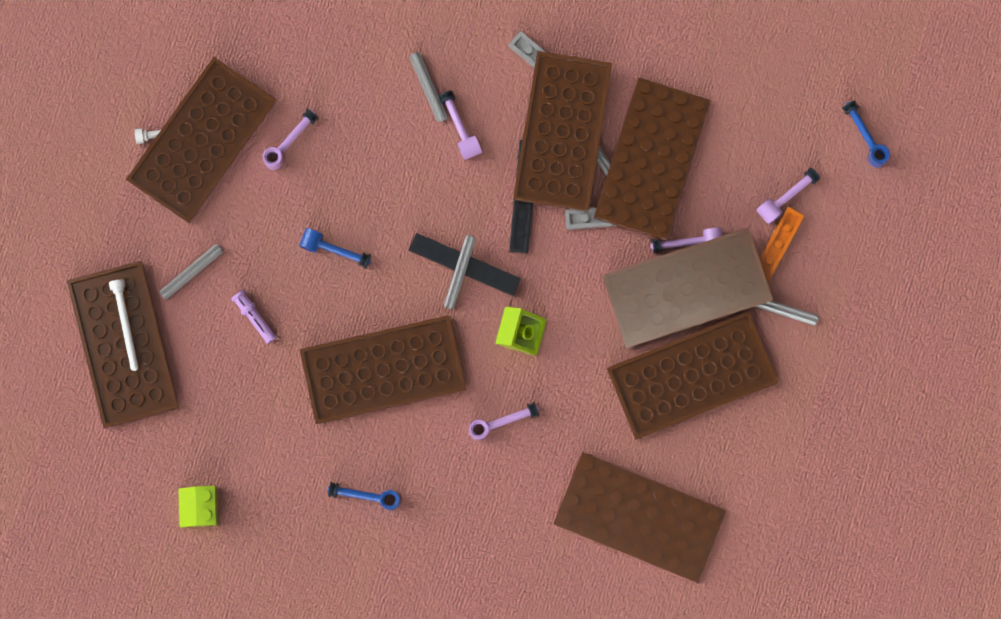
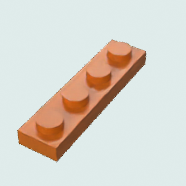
[759,207,805,283]

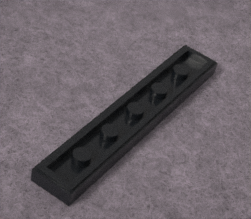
[509,140,533,254]
[409,233,521,297]

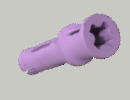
[231,289,277,344]

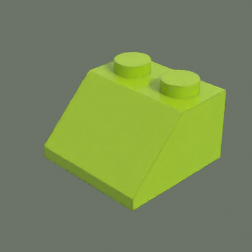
[495,307,547,356]
[179,486,219,528]

